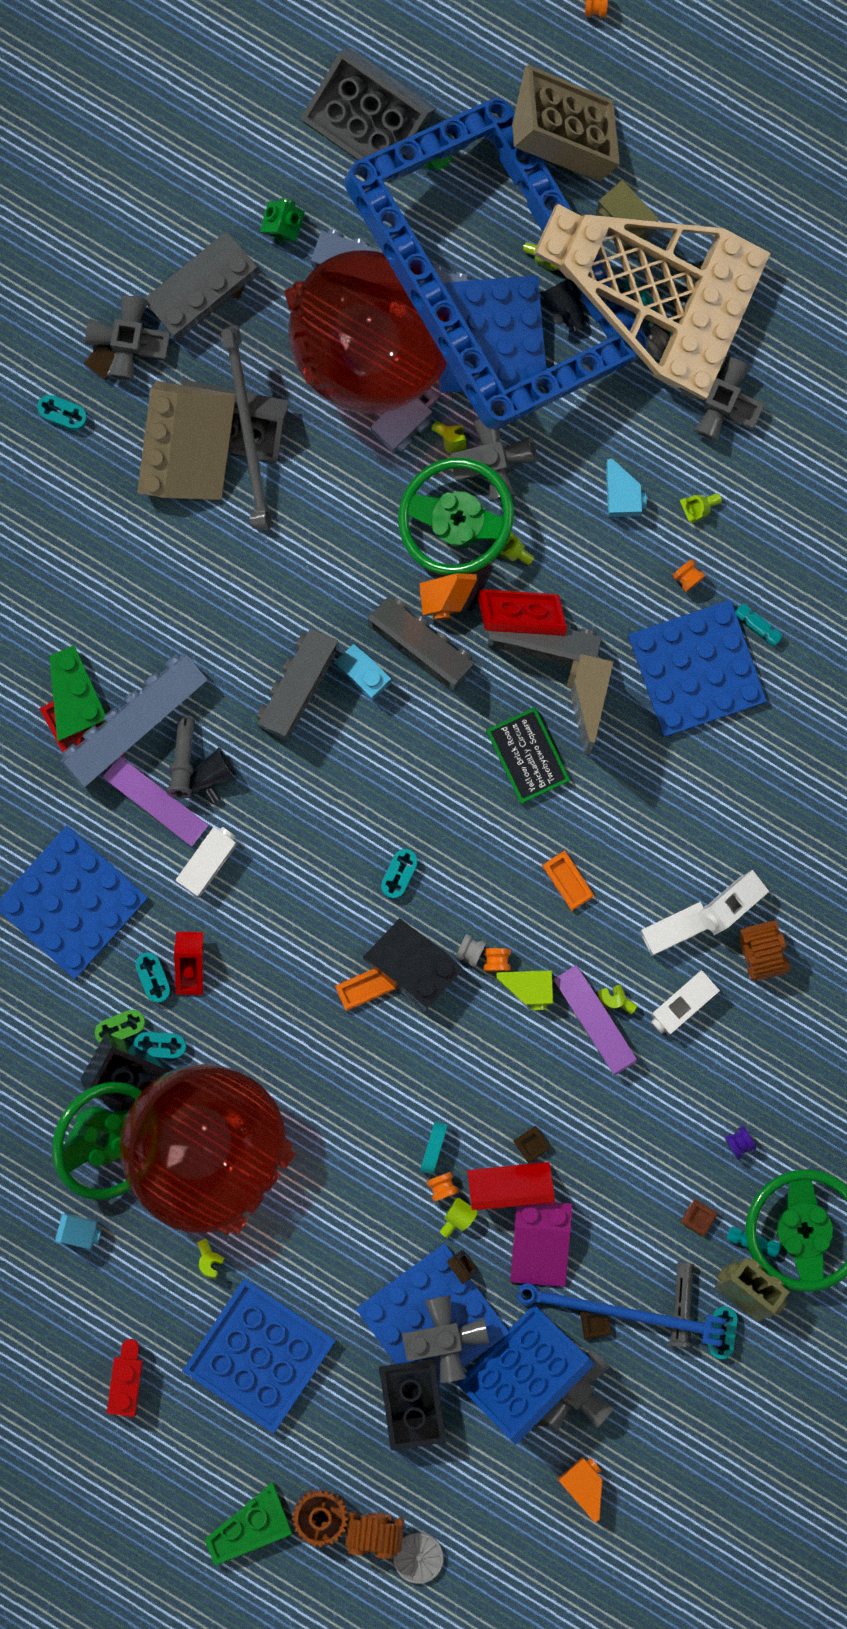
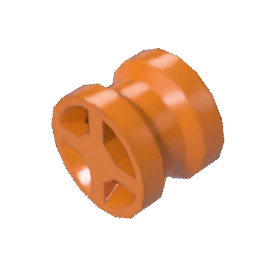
[585,0,608,18]
[672,559,706,593]
[483,948,511,972]
[426,1172,459,1202]

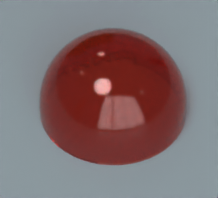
[284,250,447,414]
[120,1064,296,1236]

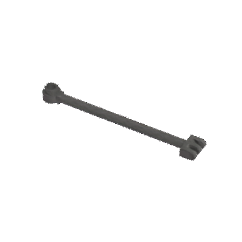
[221,325,272,531]

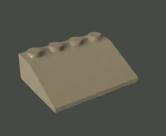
[512,64,620,182]
[137,381,236,500]
[567,654,613,755]

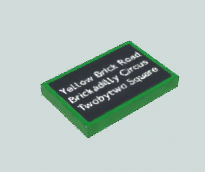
[486,707,570,804]

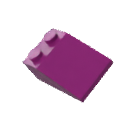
[510,1202,572,1287]

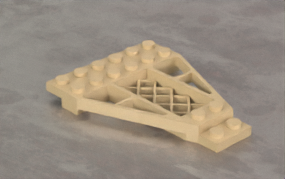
[534,204,770,400]

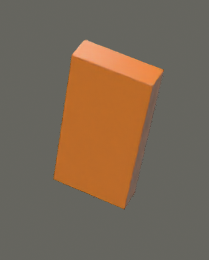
[542,851,594,911]
[335,969,396,1011]

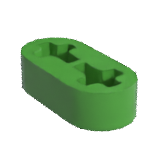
[95,1010,146,1042]

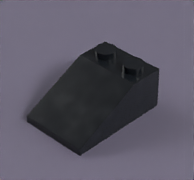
[363,918,463,1013]
[80,1033,183,1118]
[379,1359,446,1451]

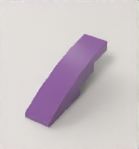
[102,757,208,847]
[553,965,637,1076]

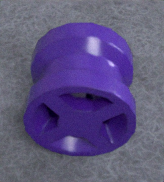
[724,1126,757,1160]

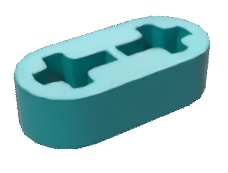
[37,395,88,431]
[381,849,417,899]
[136,952,171,1003]
[134,1032,187,1059]
[420,1121,448,1175]
[708,1306,737,1359]

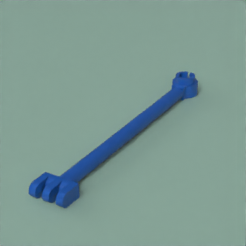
[517,1283,726,1346]

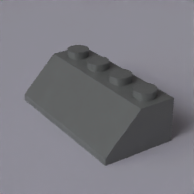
[144,232,260,341]
[181,379,289,463]
[368,597,474,693]
[487,624,602,667]
[256,629,339,742]

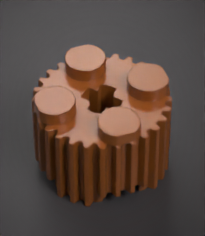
[739,920,790,981]
[292,1488,349,1547]
[345,1511,405,1559]

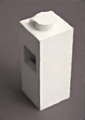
[175,827,237,898]
[698,870,769,935]
[640,902,708,956]
[651,970,720,1035]

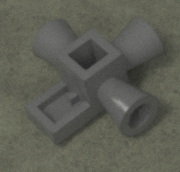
[85,295,171,381]
[680,357,765,442]
[450,419,537,502]
[402,1295,489,1383]
[542,1350,614,1432]

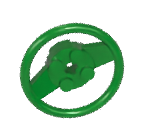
[398,457,514,576]
[52,1082,161,1200]
[745,1169,847,1292]

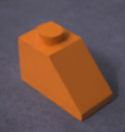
[419,573,477,620]
[558,1456,602,1523]

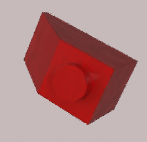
[174,932,204,995]

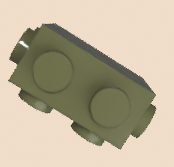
[714,1258,789,1322]

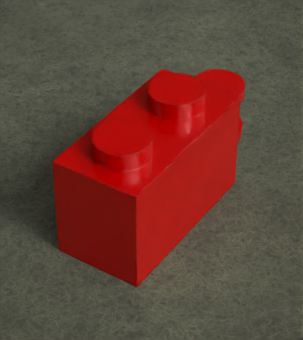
[107,1339,144,1417]

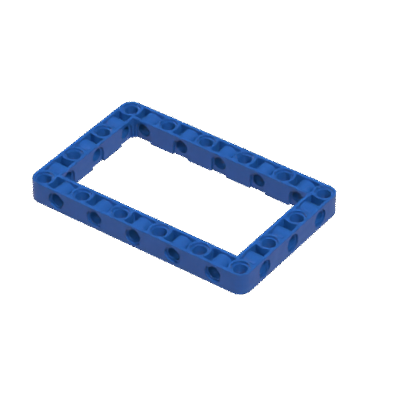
[344,98,647,430]

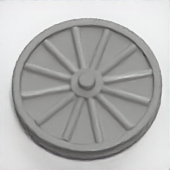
[393,1532,443,1584]

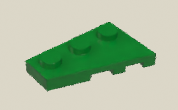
[49,645,106,742]
[205,1482,293,1566]

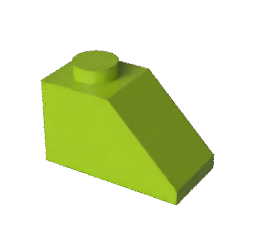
[496,970,553,1011]

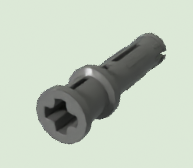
[167,715,195,799]
[668,1263,694,1348]

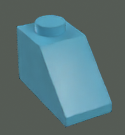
[606,459,647,517]
[334,644,391,702]
[55,1214,102,1249]

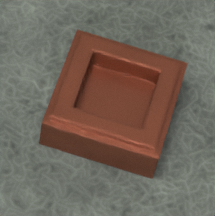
[680,1199,718,1237]

